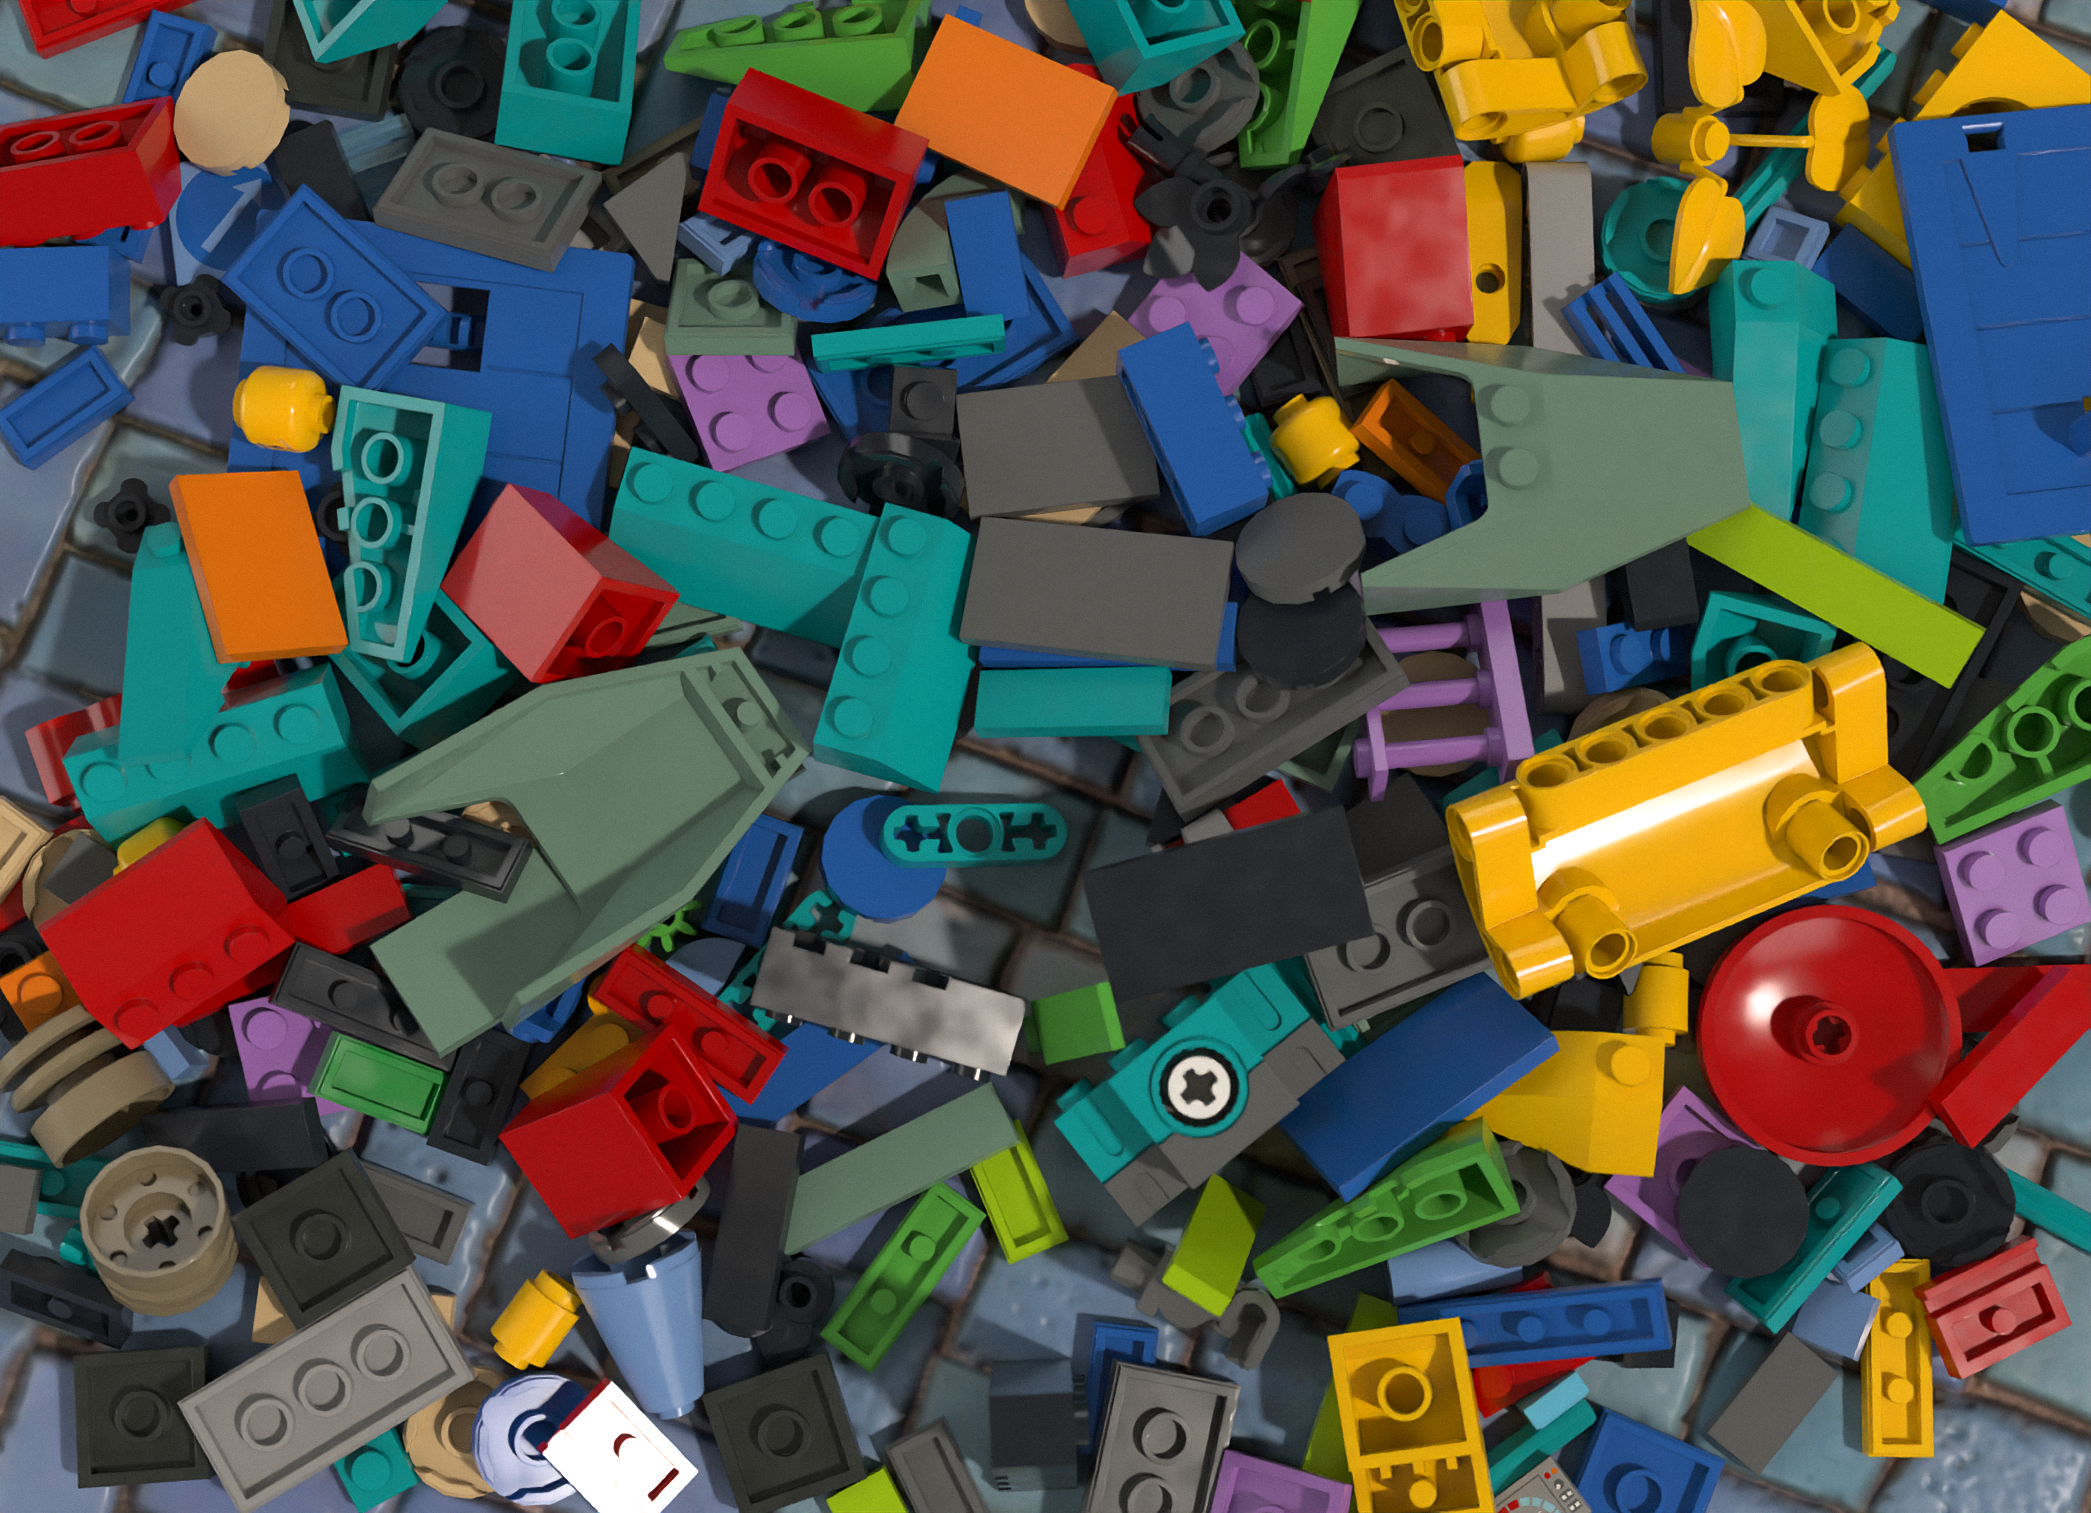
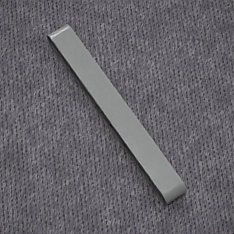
[1520,161,1609,716]

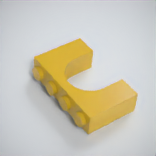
[1832,9,2091,273]

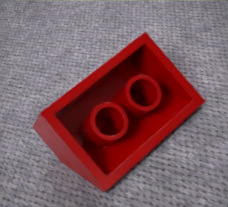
[1038,63,1162,280]
[698,67,930,281]
[0,96,182,248]
[39,816,296,1050]

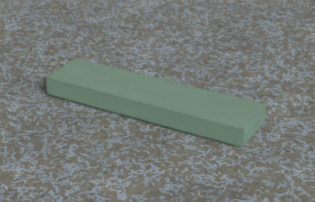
[784,1082,1022,1256]

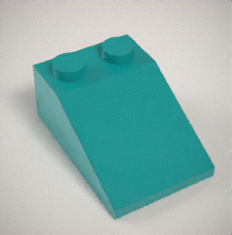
[494,0,641,166]
[328,563,523,751]

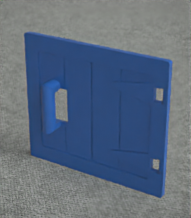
[1887,104,2091,547]
[227,209,636,678]

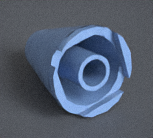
[571,1228,704,1420]

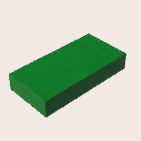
[306,1030,452,1137]

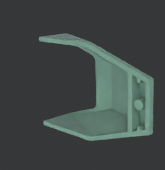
[1334,337,1750,616]
[362,646,812,1031]

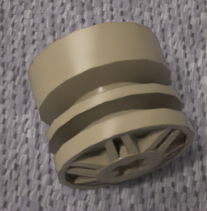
[0,1003,175,1169]
[79,1145,239,1317]

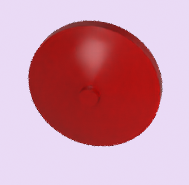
[1695,904,1962,1166]

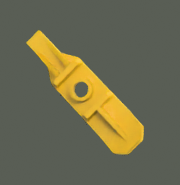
[1464,161,1522,403]

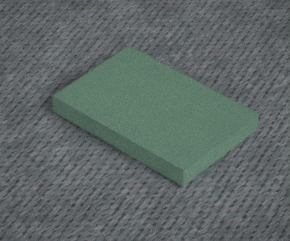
[370,846,581,1059]

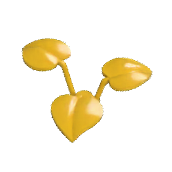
[1651,0,1870,295]

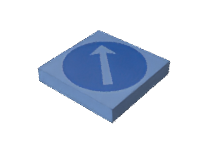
[168,152,291,288]

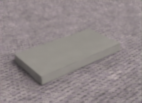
[177,1263,477,1513]

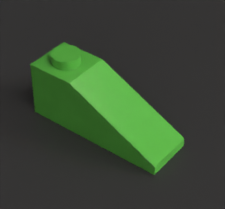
[1022,981,1126,1065]

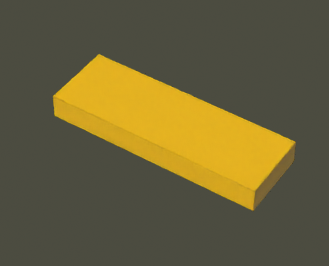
[1859,1257,1934,1458]

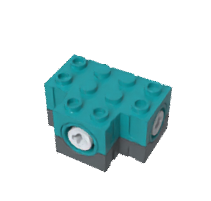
[1053,964,1346,1228]

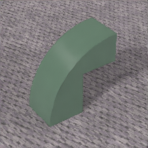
[886,168,1025,312]

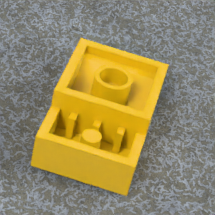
[1327,1317,1497,1513]

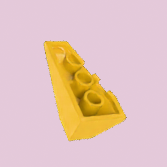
[1745,0,1901,98]
[1463,1031,1665,1178]

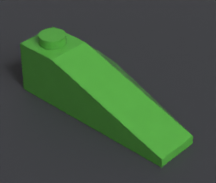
[663,0,932,116]
[1230,0,1363,171]
[1912,634,2091,845]
[1252,1116,1521,1299]

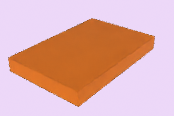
[893,13,1119,211]
[168,470,349,664]

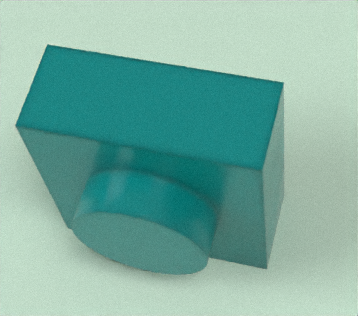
[333,1426,421,1513]

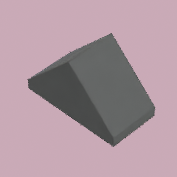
[603,152,690,288]

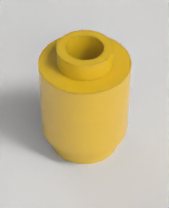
[1622,951,1690,1047]
[490,1268,582,1371]

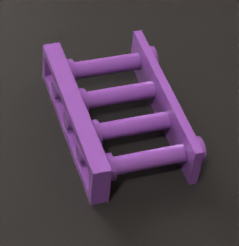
[1348,570,1535,801]

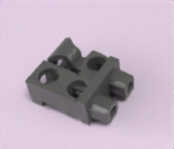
[1109,1236,1280,1371]

